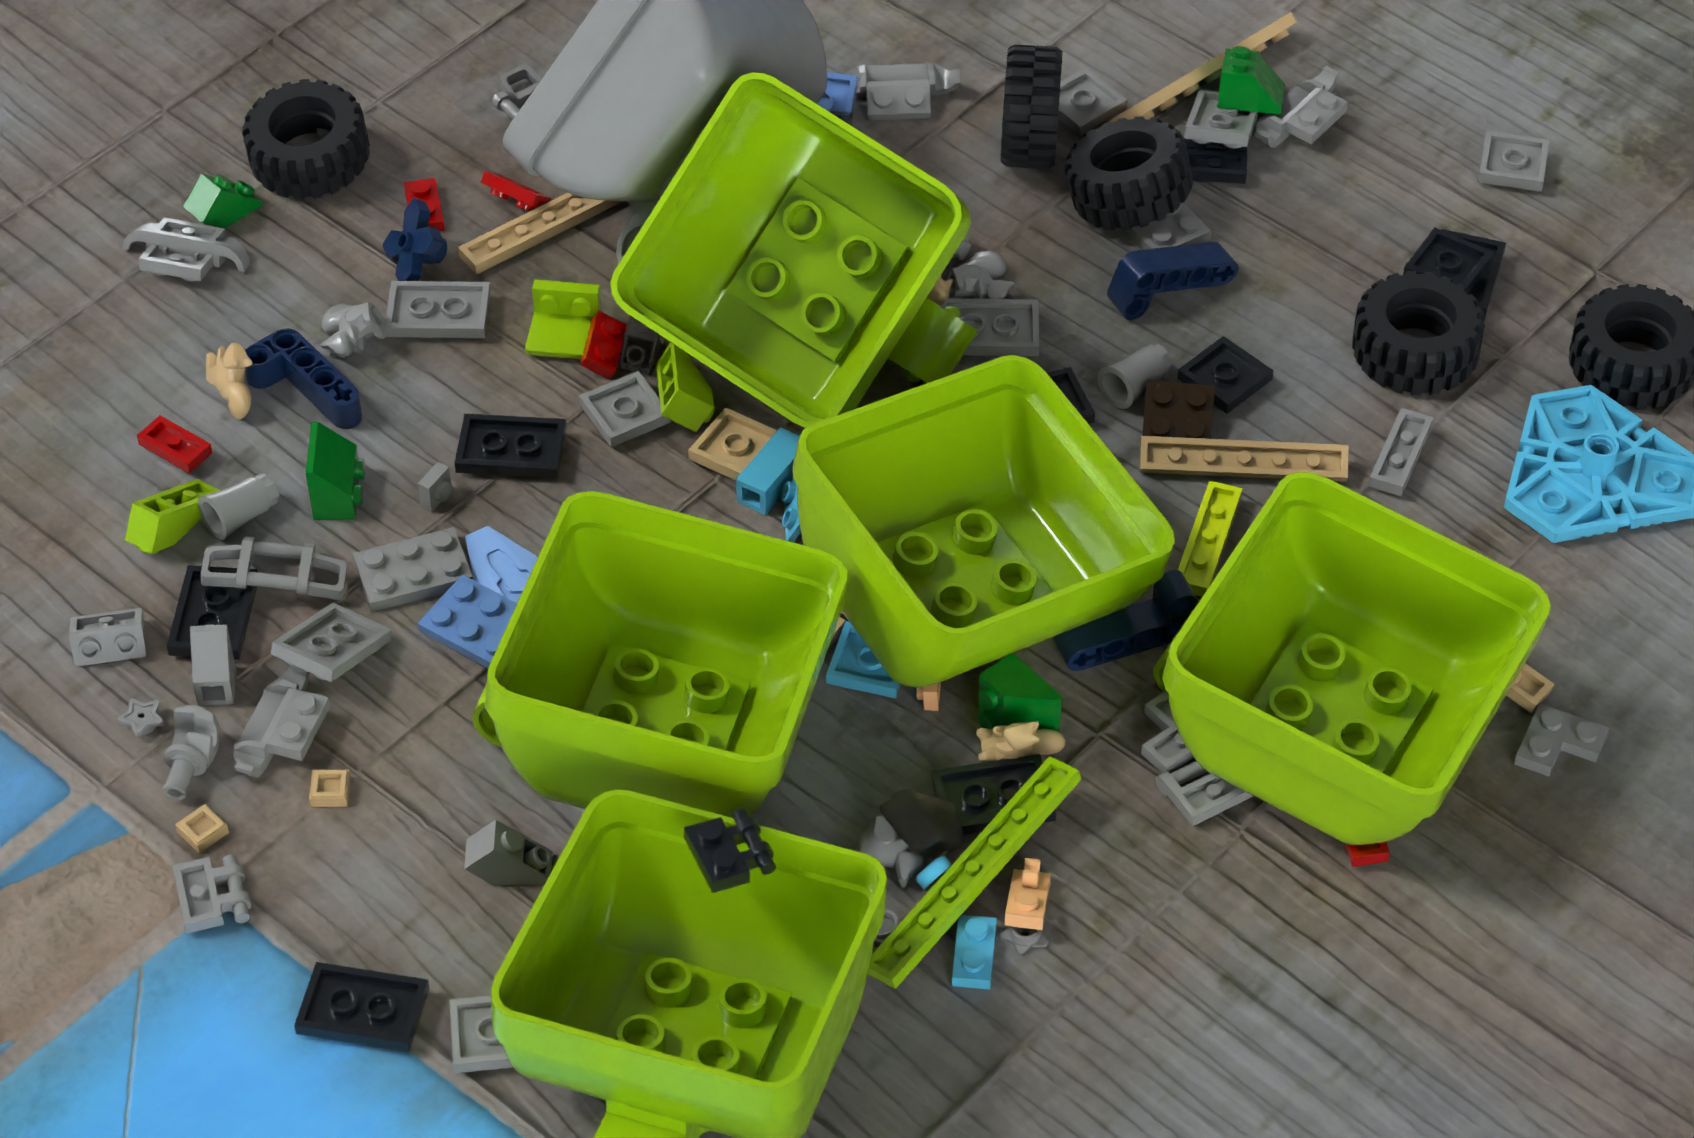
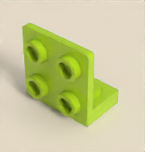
[525,279,602,359]

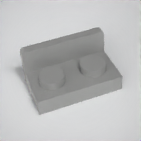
[69,608,146,666]

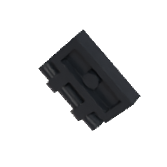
[1184,139,1247,184]
[684,809,776,893]

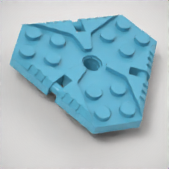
[1504,385,1694,543]

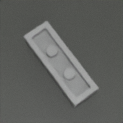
[1368,408,1434,496]

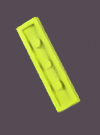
[1178,481,1243,597]

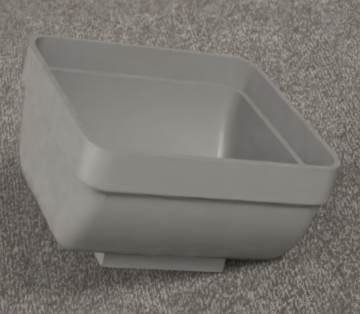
[502,0,827,264]

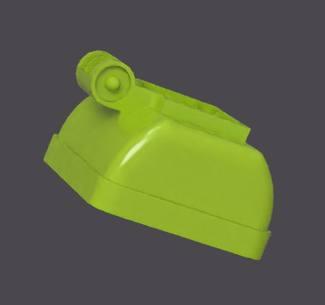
[610,72,979,428]
[792,355,1175,687]
[1153,472,1551,845]
[472,491,847,818]
[491,789,887,1138]

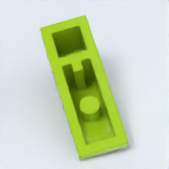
[656,342,715,432]
[125,479,220,554]

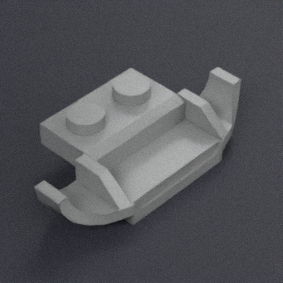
[840,62,961,121]
[1254,66,1348,148]
[122,218,250,281]
[233,665,331,778]

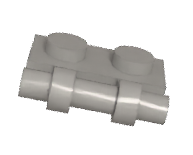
[172,855,251,934]

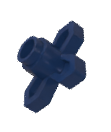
[383,198,447,281]

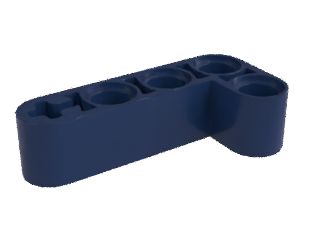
[1107,242,1239,320]
[245,328,362,429]
[1053,570,1198,671]

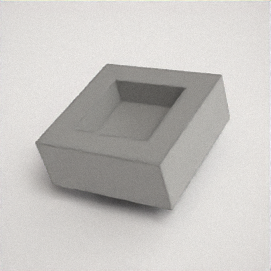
[418,462,452,512]

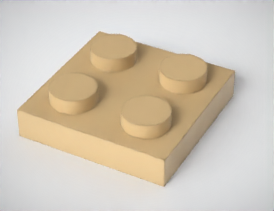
[688,407,777,481]

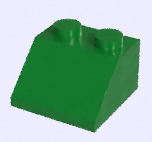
[1217,46,1285,115]
[306,422,365,520]
[978,653,1062,733]

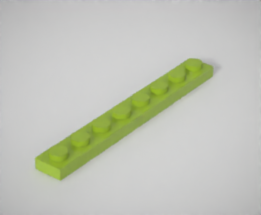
[868,756,1081,989]

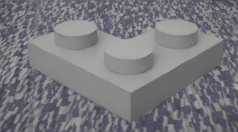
[1141,691,1194,774]
[1514,703,1610,776]

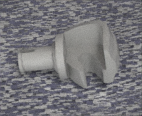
[163,705,221,800]

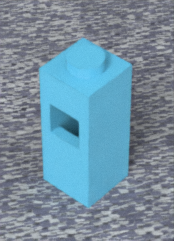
[736,427,800,515]

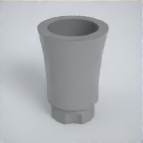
[1097,344,1172,409]
[198,473,279,540]

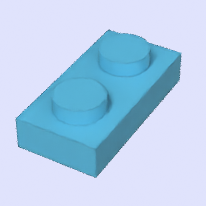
[952,915,997,989]

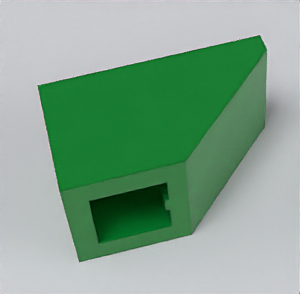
[183,173,263,228]

